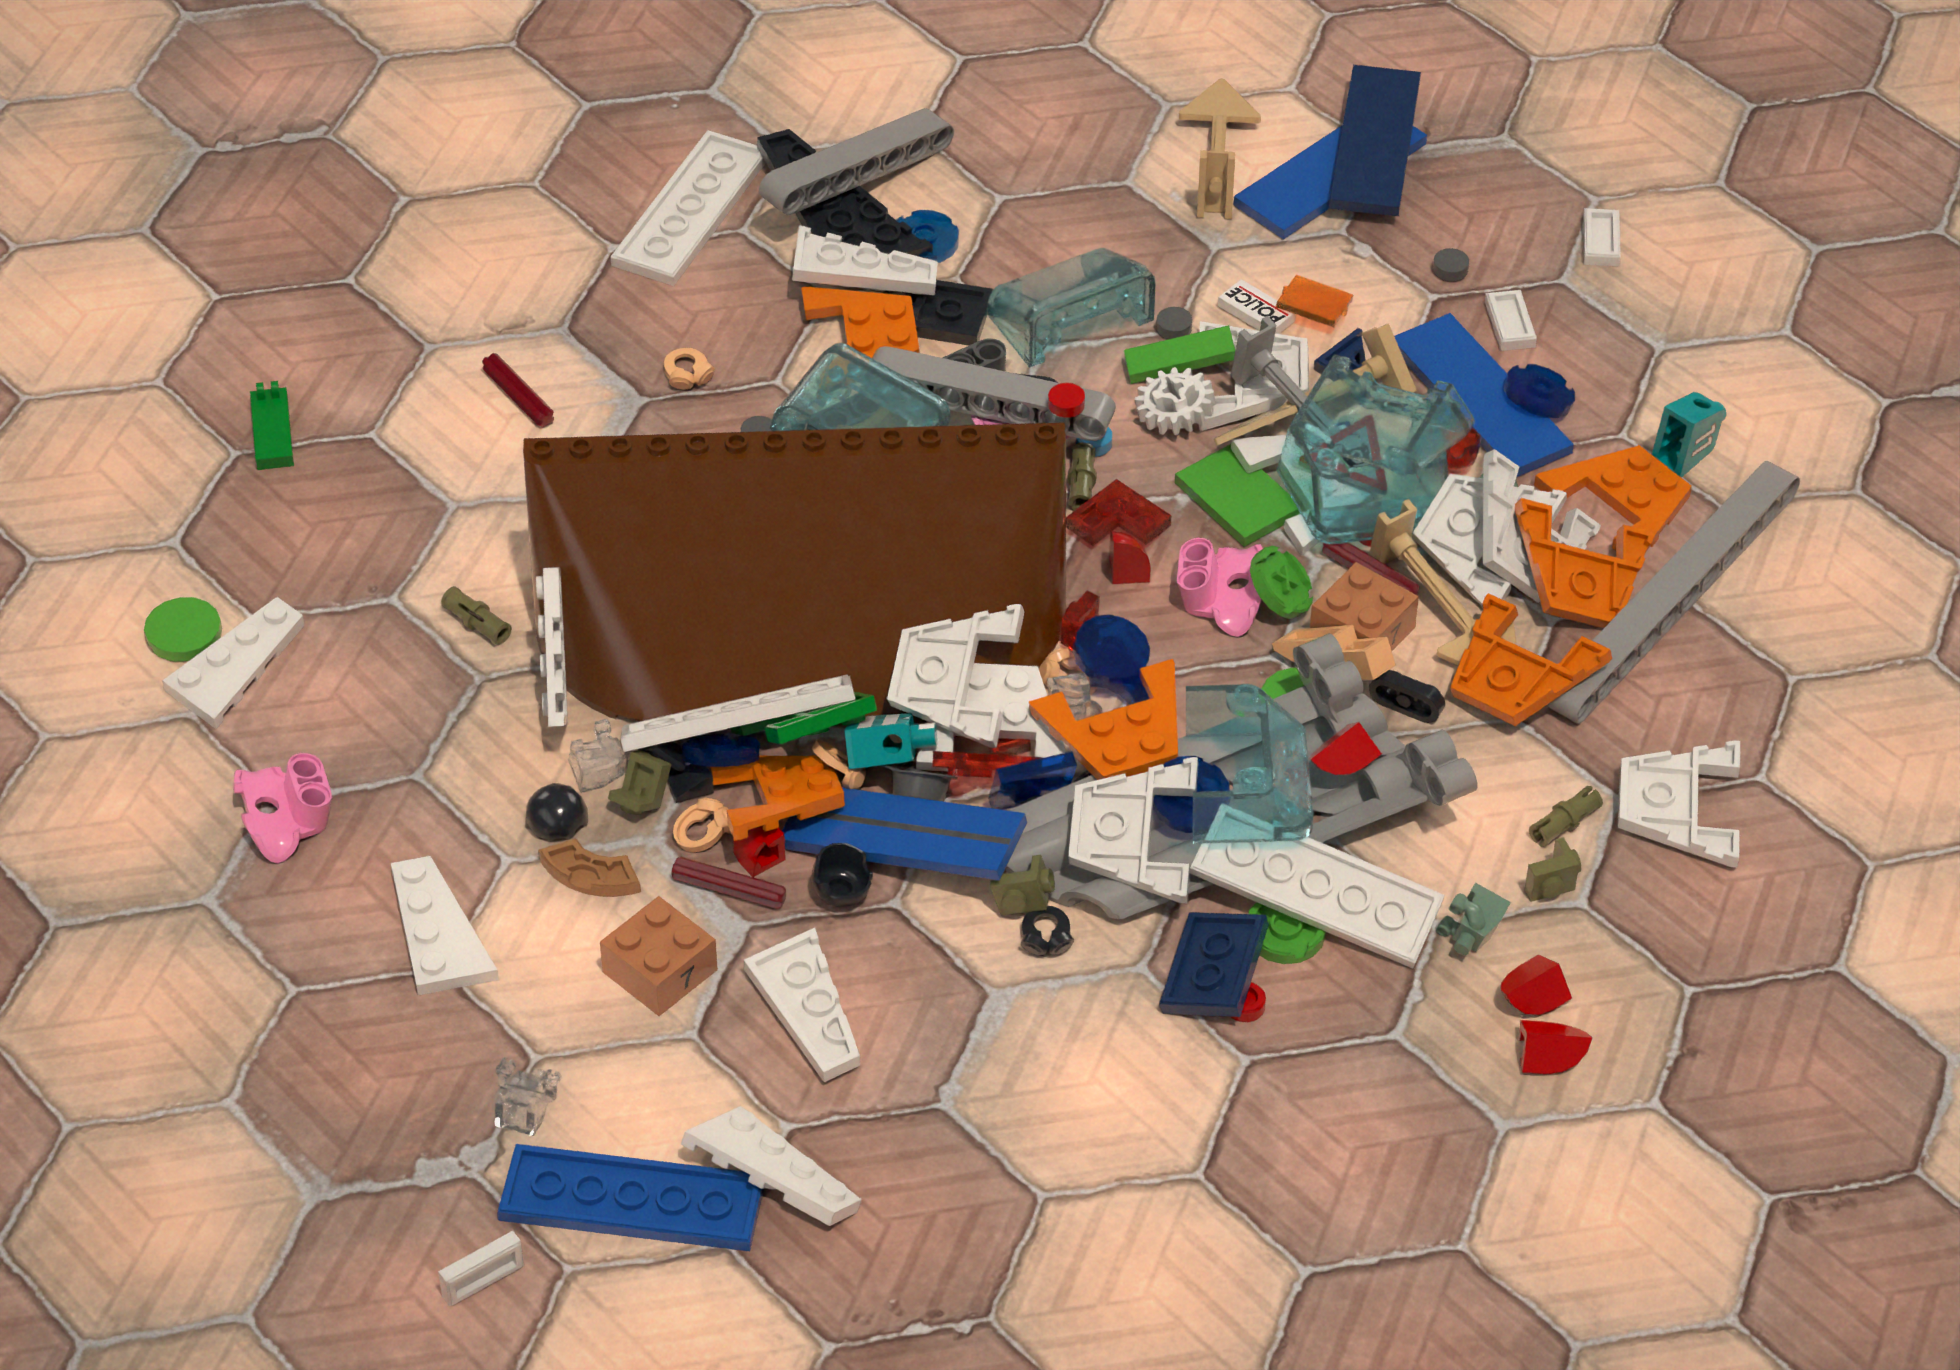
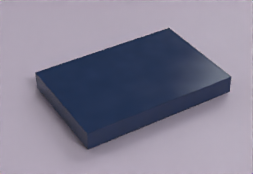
[1159,912,1269,1017]

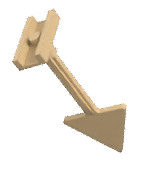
[1179,78,1261,219]
[1214,323,1417,446]
[1369,499,1517,666]

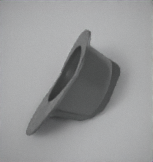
[881,763,958,802]

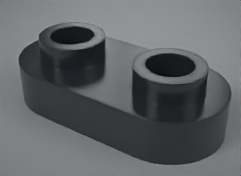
[1369,670,1445,723]

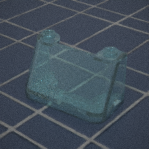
[988,248,1156,368]
[770,343,951,431]
[1290,354,1475,476]

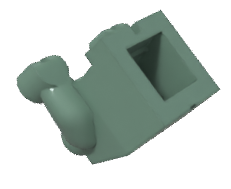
[1436,882,1511,955]

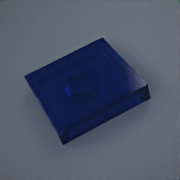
[988,751,1077,810]

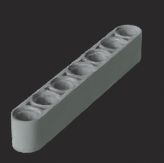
[759,108,954,215]
[863,346,1116,441]

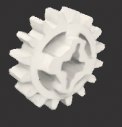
[1135,367,1216,435]

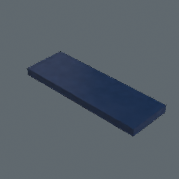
[1329,64,1421,216]

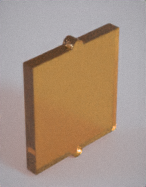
[1276,275,1354,328]

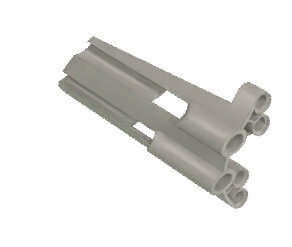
[1005,633,1478,919]

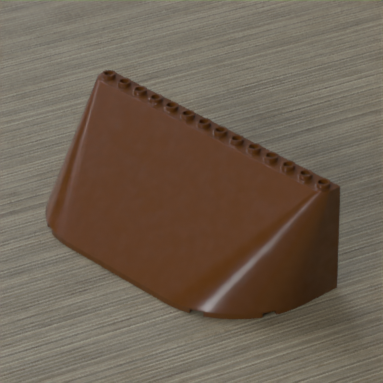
[523,422,1066,729]

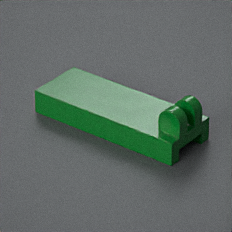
[250,381,294,470]

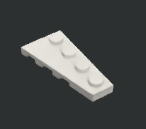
[792,225,938,295]
[536,567,568,727]
[162,597,305,729]
[391,856,499,995]
[744,928,860,1082]
[681,1106,862,1226]

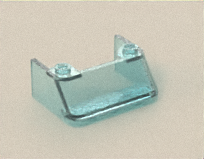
[1277,411,1448,544]
[1186,684,1313,844]

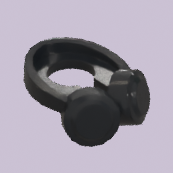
[1020,906,1074,956]

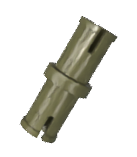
[1067,442,1097,512]
[441,586,512,645]
[1529,786,1603,847]

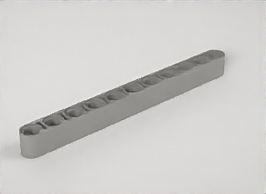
[1546,461,1800,724]

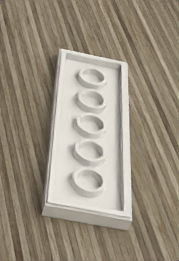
[611,130,766,286]
[621,674,855,752]
[1190,801,1445,969]

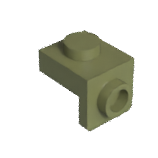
[608,750,671,815]
[1525,837,1581,902]
[990,855,1055,916]

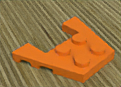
[801,286,920,400]
[1534,445,1692,551]
[1514,498,1654,628]
[1450,593,1612,726]
[1029,659,1179,780]
[706,755,845,841]

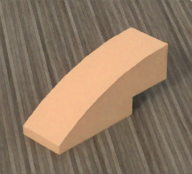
[1272,625,1396,680]

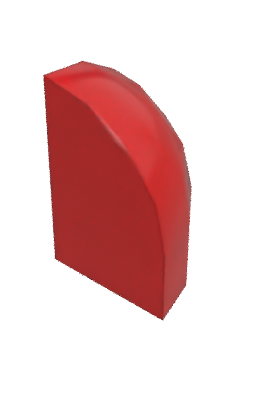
[1109,531,1151,584]
[1308,722,1382,775]
[733,825,786,877]
[1501,954,1572,1015]
[1519,1020,1593,1074]

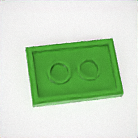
[1175,444,1303,547]

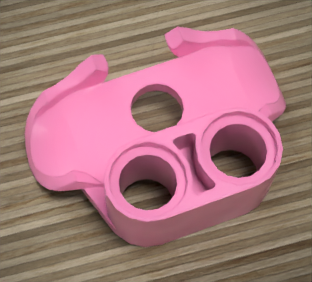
[1177,538,1263,637]
[233,753,332,864]

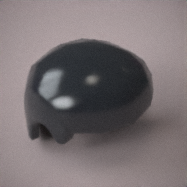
[526,783,589,840]
[811,843,873,907]

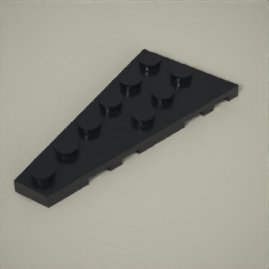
[757,129,933,258]

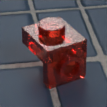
[1061,590,1100,659]

